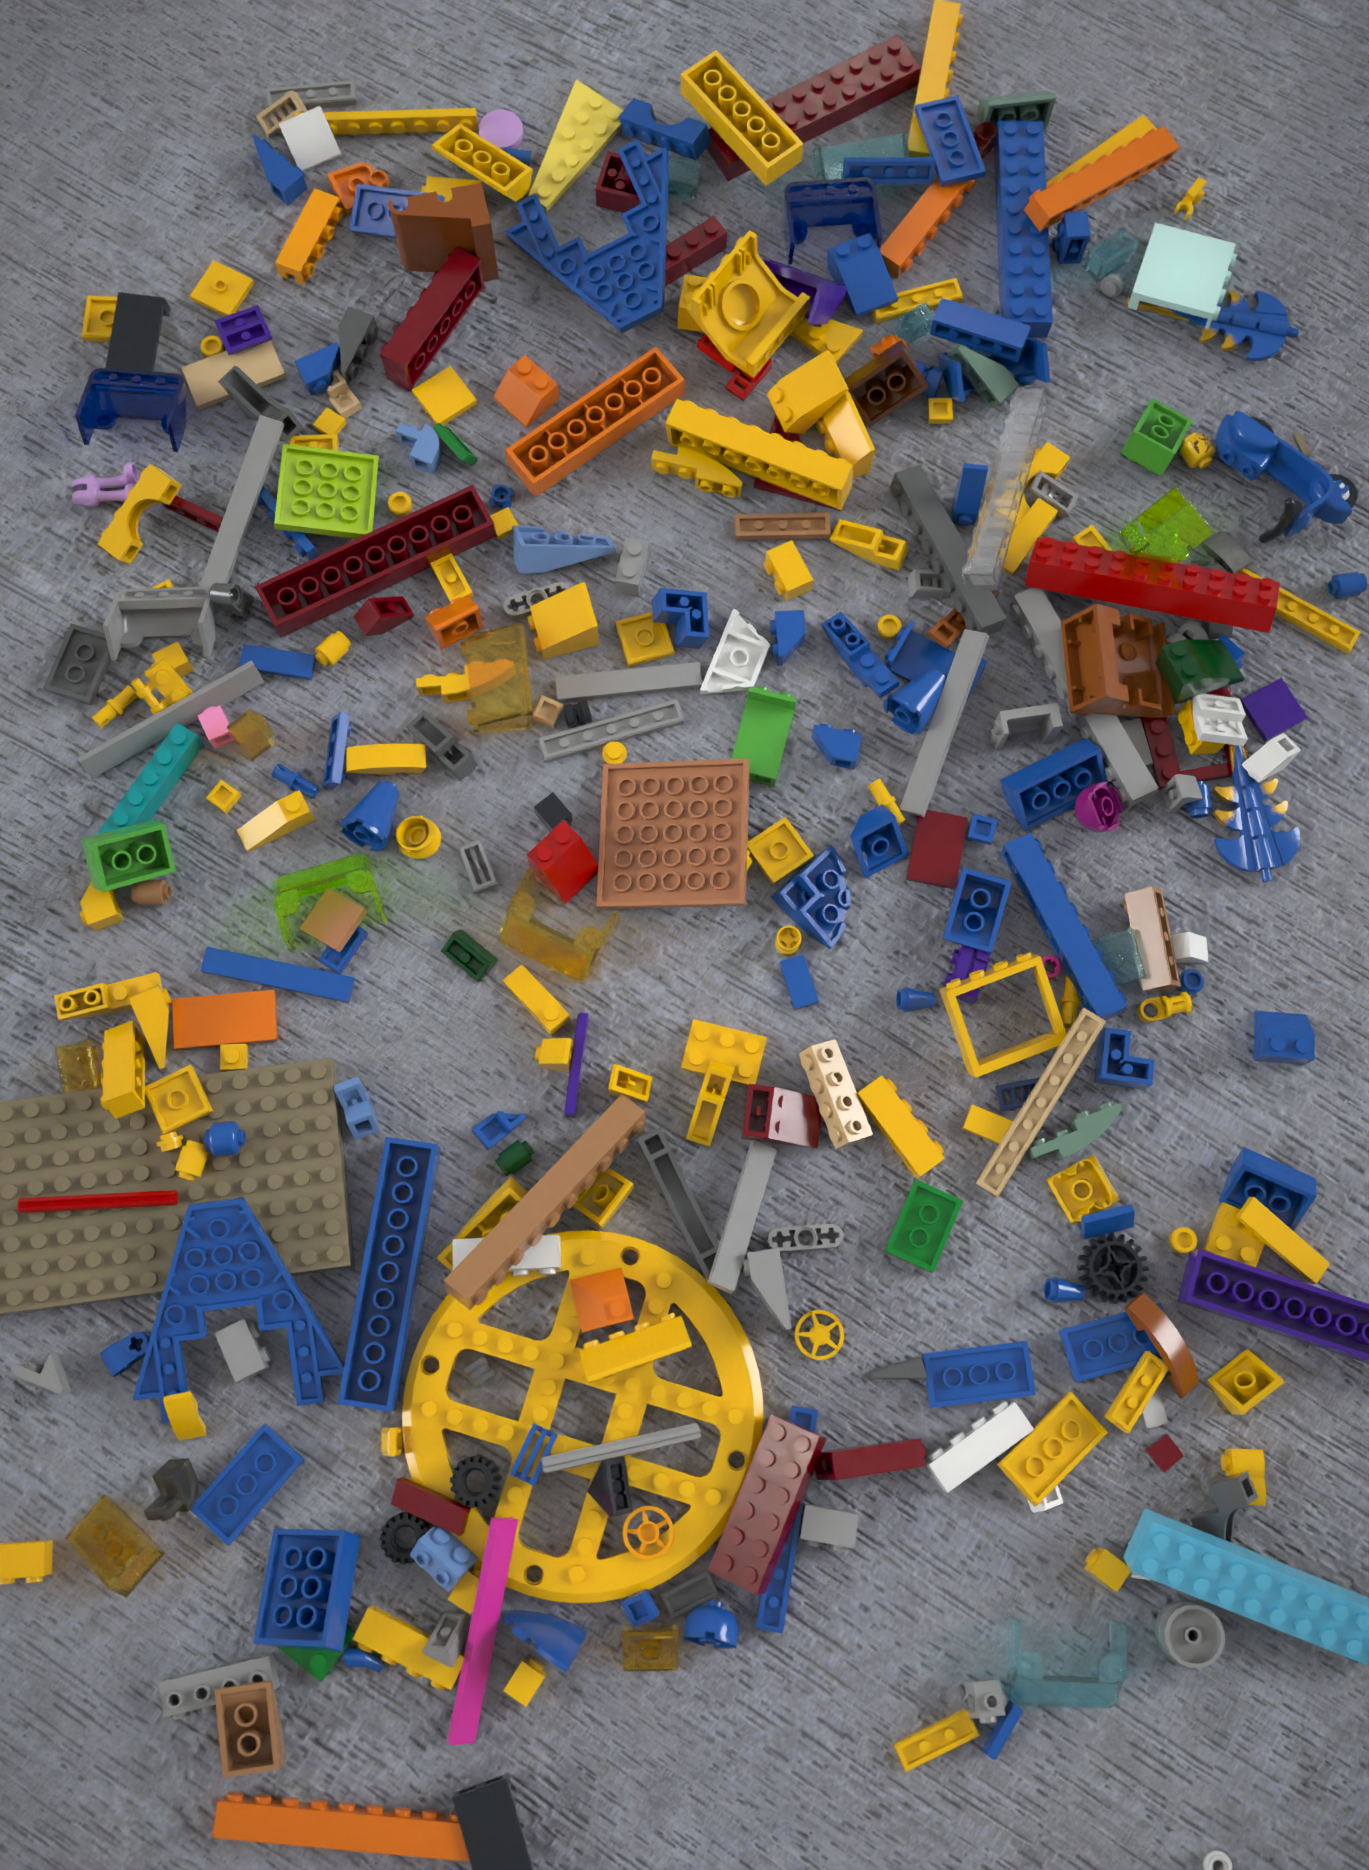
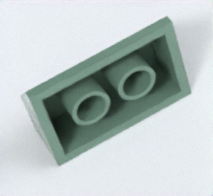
[977,90,1056,136]

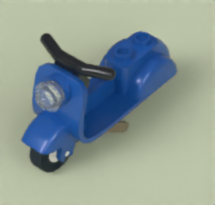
[1215,411,1358,543]

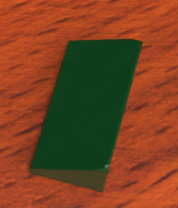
[441,929,498,982]

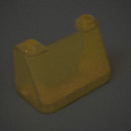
[460,623,533,733]

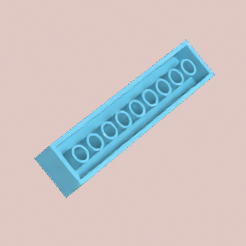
[1123,1509,1369,1666]

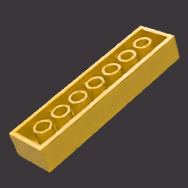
[665,399,853,510]

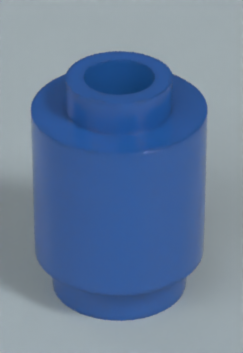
[1328,572,1367,599]
[1186,781,1212,818]

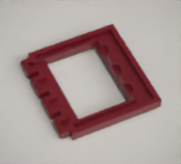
[1139,685,1249,790]

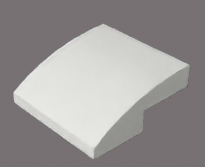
[279,106,342,172]
[1192,694,1248,746]

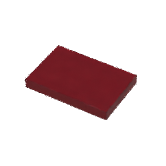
[906,810,968,890]

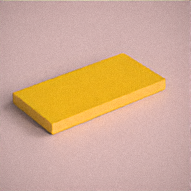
[997,1391,1108,1506]

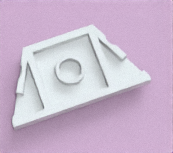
[700,609,770,694]

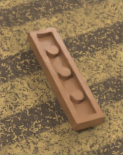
[734,512,830,540]

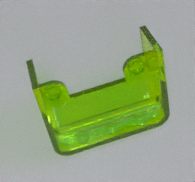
[1118,487,1214,563]
[274,854,389,951]

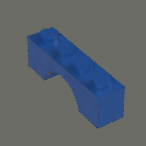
[619,98,711,161]

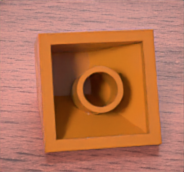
[570,1268,634,1333]

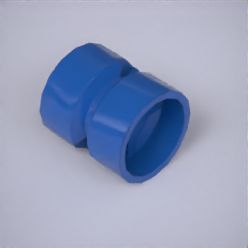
[915,360,944,398]

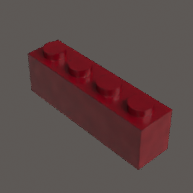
[665,216,727,287]

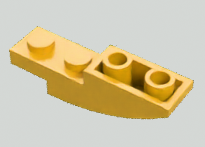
[651,447,743,498]
[416,660,515,703]
[54,972,162,1021]

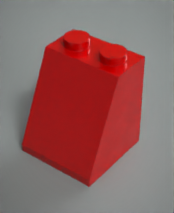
[527,820,598,905]

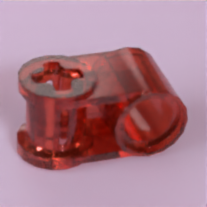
[972,122,997,161]

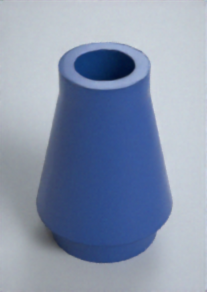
[896,987,935,1012]
[1044,1277,1085,1303]

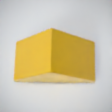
[608,1064,653,1102]

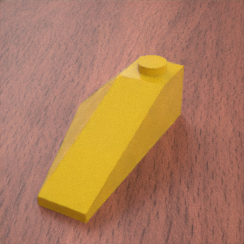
[436,1177,528,1272]

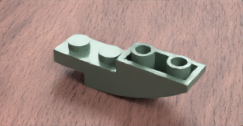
[1026,1101,1123,1161]

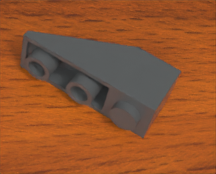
[339,306,378,386]

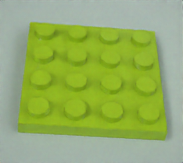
[274,444,379,539]

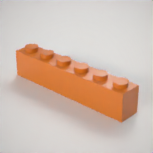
[879,177,976,279]

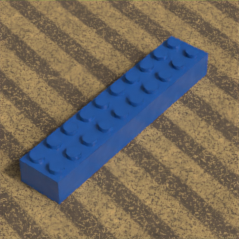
[994,121,1053,338]
[338,1137,441,1412]

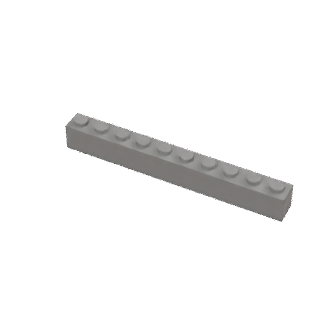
[1010,587,1159,808]

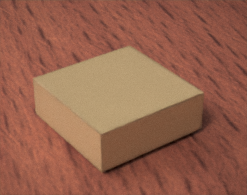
[532,695,564,728]

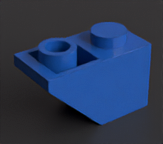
[770,610,806,666]
[811,724,862,770]

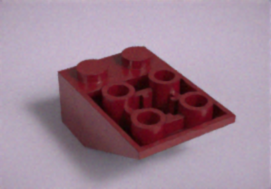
[741,1084,822,1149]

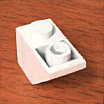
[1242,733,1301,783]

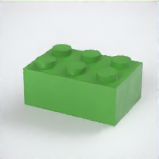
[81,819,176,892]

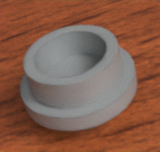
[1100,274,1123,297]

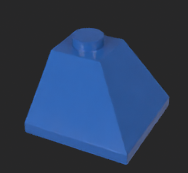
[850,805,908,878]

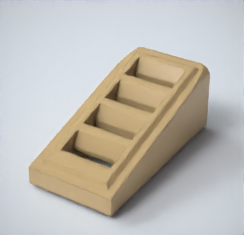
[256,90,308,137]

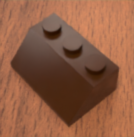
[844,340,929,427]

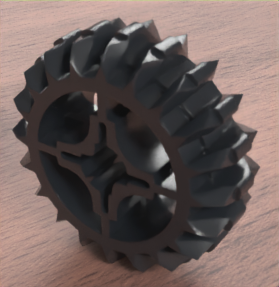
[1076,1232,1149,1304]

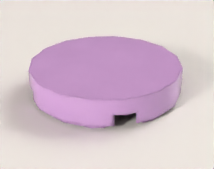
[478,109,523,150]

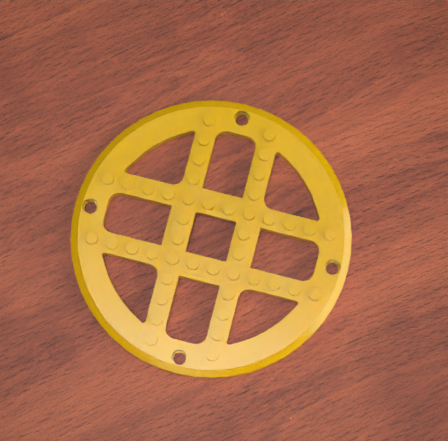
[402,1230,763,1603]

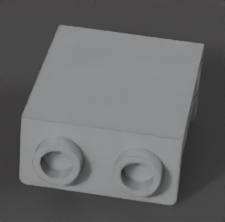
[989,703,1063,750]

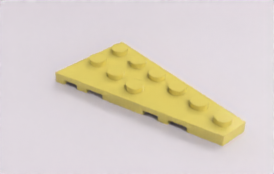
[529,79,623,213]

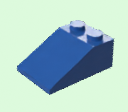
[827,233,898,317]
[943,867,1012,954]

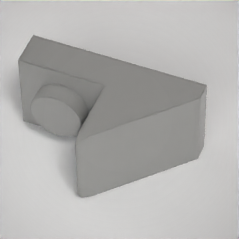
[1160,774,1202,814]
[12,1354,71,1394]

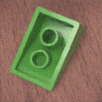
[1121,398,1193,476]

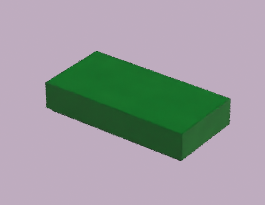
[433,423,477,466]

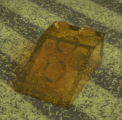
[66,1495,165,1598]

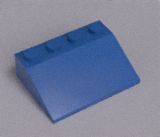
[253,1529,361,1652]

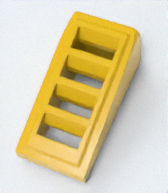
[381,1427,403,1456]

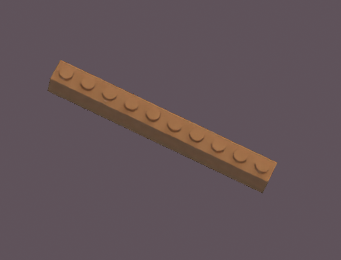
[444,1094,646,1310]

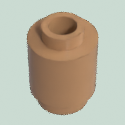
[131,880,172,906]

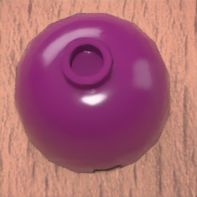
[1075,782,1123,833]

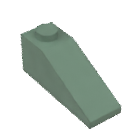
[947,345,1019,408]

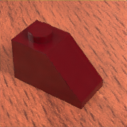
[353,596,414,636]

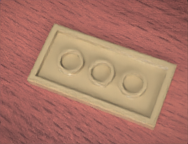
[181,340,286,410]

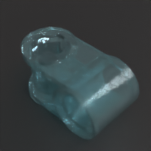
[895,302,934,344]

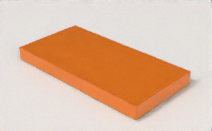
[172,990,278,1050]

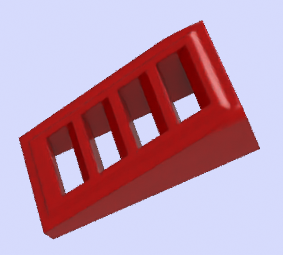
[725,358,772,401]

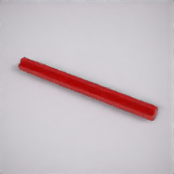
[17,1190,179,1213]

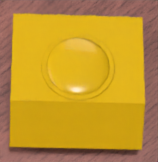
[685,230,810,378]

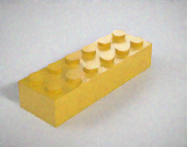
[680,50,804,186]

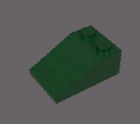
[1155,639,1245,702]

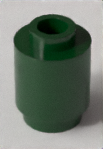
[495,1139,535,1176]

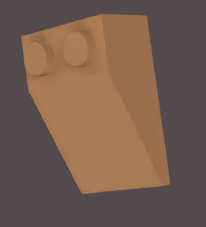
[214,1680,286,1778]

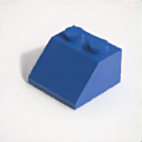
[1254,1011,1315,1065]

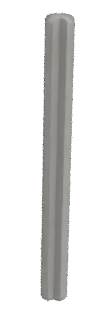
[541,1423,701,1473]

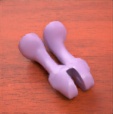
[71,462,140,507]

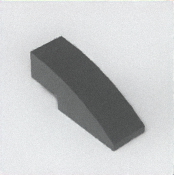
[406,711,478,781]

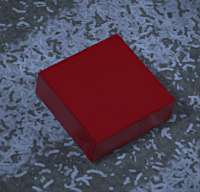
[1145,1434,1184,1472]

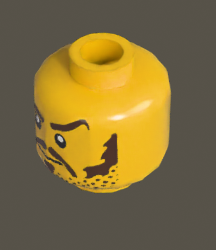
[1179,432,1215,469]

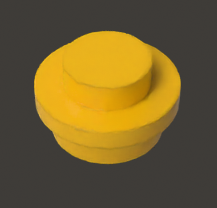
[602,741,627,764]
[156,1131,183,1152]

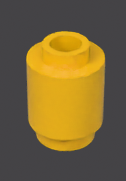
[315,631,351,667]
[175,1140,208,1181]

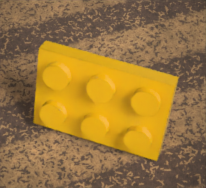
[681,1019,767,1086]

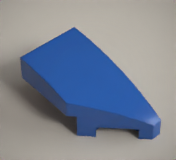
[472,1111,527,1151]

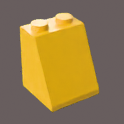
[527,582,599,659]

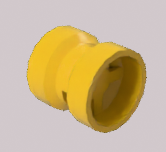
[775,926,802,956]

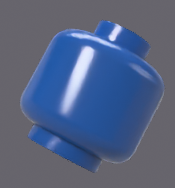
[205,1121,246,1157]

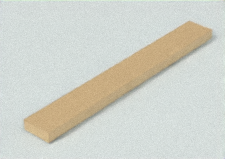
[975,1008,1106,1197]

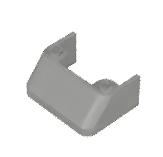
[103,587,216,661]

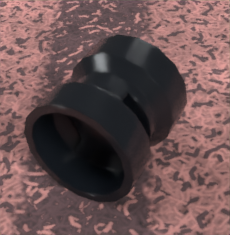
[562,699,592,728]

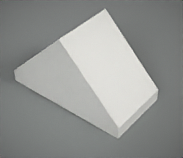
[1171,932,1208,963]

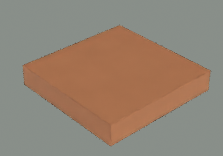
[299,888,368,953]

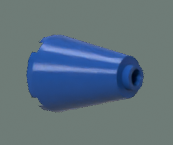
[883,668,947,734]
[340,781,400,851]

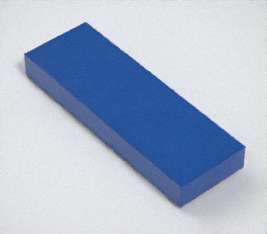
[239,644,316,681]

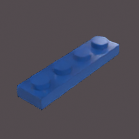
[842,157,936,184]
[257,486,318,561]

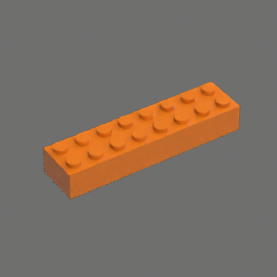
[505,347,685,498]

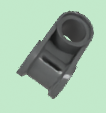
[209,583,254,622]

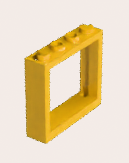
[939,952,1066,1078]

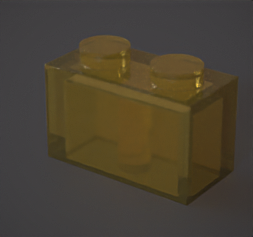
[227,709,275,761]

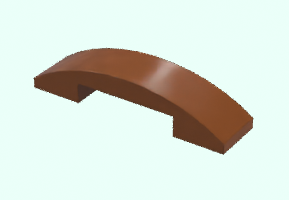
[927,583,1000,649]
[1124,1293,1199,1398]

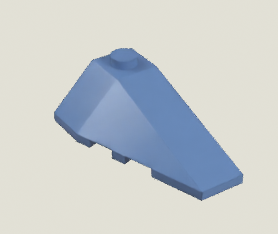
[512,526,615,575]

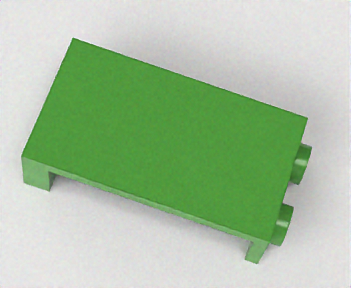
[730,686,797,787]

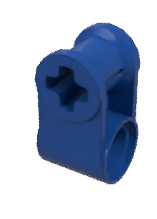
[100,1332,151,1377]

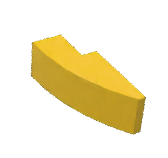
[993,498,1058,575]
[830,519,909,571]
[346,743,426,776]
[686,1060,735,1147]

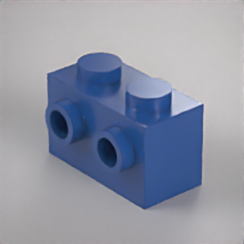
[1052,211,1091,264]

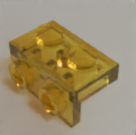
[55,1039,102,1093]

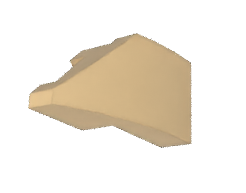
[327,370,363,419]

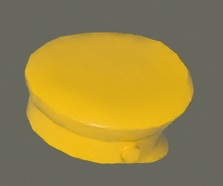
[396,815,441,859]

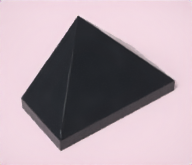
[587,1457,633,1517]

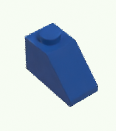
[295,342,341,396]

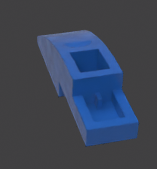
[822,611,899,698]

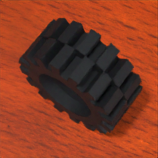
[450,1455,502,1508]
[380,1512,429,1564]

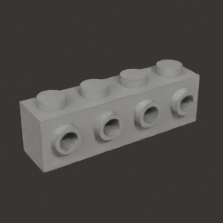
[158,1652,280,1720]

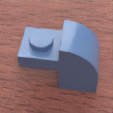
[396,423,442,475]
[334,1076,379,1140]

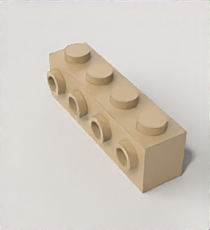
[799,1039,873,1149]

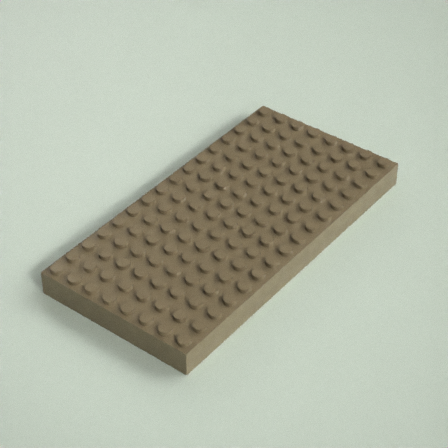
[0,1058,355,1316]

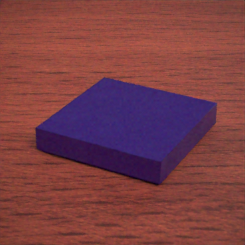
[1240,678,1308,742]

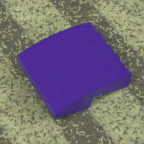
[215,305,273,355]

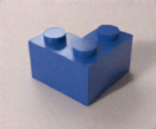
[652,588,709,649]
[1094,1028,1155,1090]

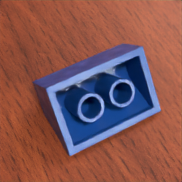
[1219,1147,1317,1231]

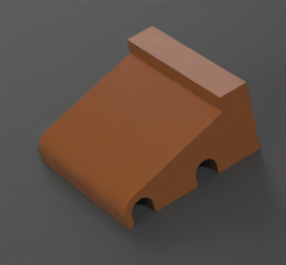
[388,182,499,282]
[1061,603,1176,718]

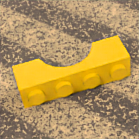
[990,442,1070,535]
[97,464,182,564]

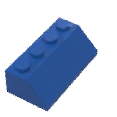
[1000,738,1109,831]

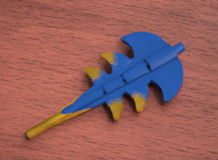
[1125,290,1299,361]
[1212,744,1300,883]

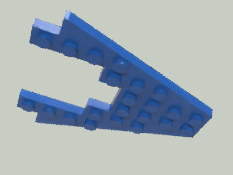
[505,139,669,333]
[133,1197,345,1424]

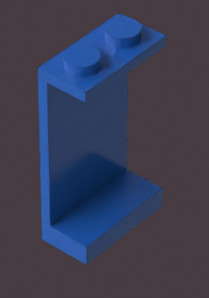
[884,621,988,701]

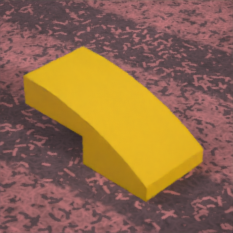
[163,1391,206,1441]

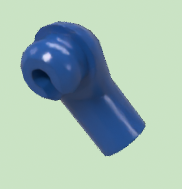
[343,1646,385,1673]

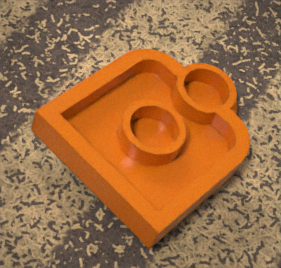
[327,162,390,215]

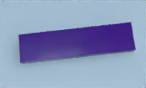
[564,1012,589,1118]

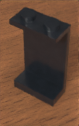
[105,292,171,388]
[452,1773,533,1870]

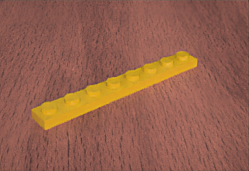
[295,108,478,136]

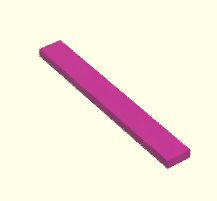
[447,1517,518,1746]

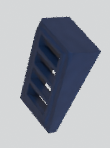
[995,1077,1040,1111]

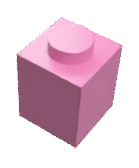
[197,706,237,749]

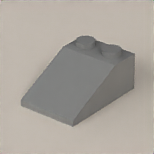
[742,1248,792,1331]

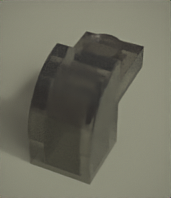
[143,1458,198,1521]

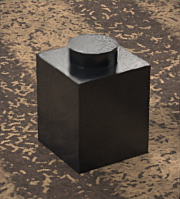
[534,792,573,832]

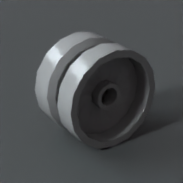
[1155,1600,1225,1668]

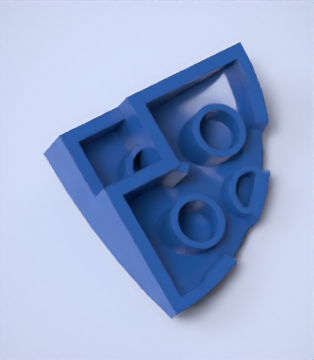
[771,845,851,949]
[501,1610,588,1673]

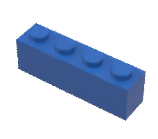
[930,298,1031,363]

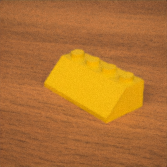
[431,123,533,202]
[816,391,875,478]
[579,1313,692,1383]

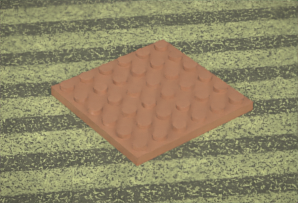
[596,758,750,909]

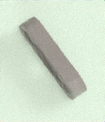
[503,582,570,620]
[767,1224,843,1252]

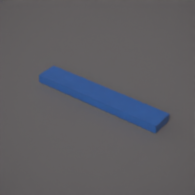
[200,947,355,1003]

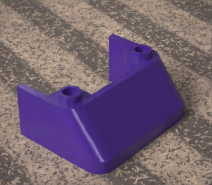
[762,259,847,328]

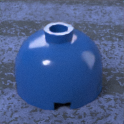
[683,1601,739,1649]

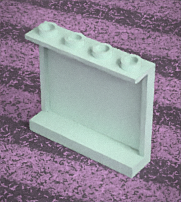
[1127,223,1237,329]

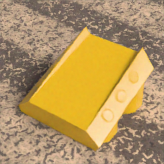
[1047,1154,1120,1225]

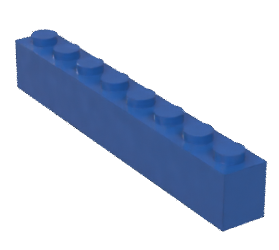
[1001,833,1127,1021]

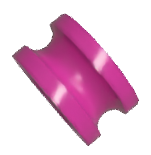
[1042,955,1061,980]

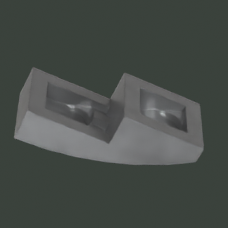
[1201,530,1253,574]

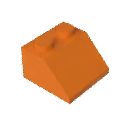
[493,355,559,429]
[425,595,483,650]

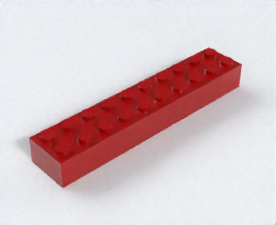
[1025,537,1280,633]

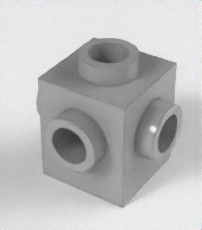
[964,1679,1007,1724]

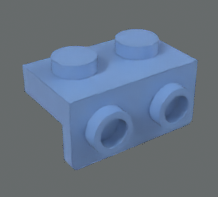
[410,1525,478,1592]

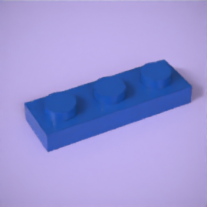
[323,712,351,790]

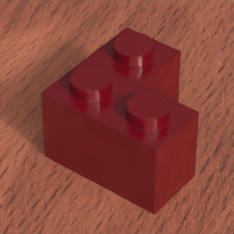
[595,151,641,213]

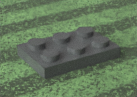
[43,623,111,706]

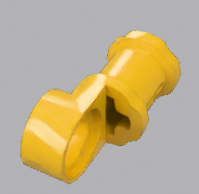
[1137,991,1192,1023]

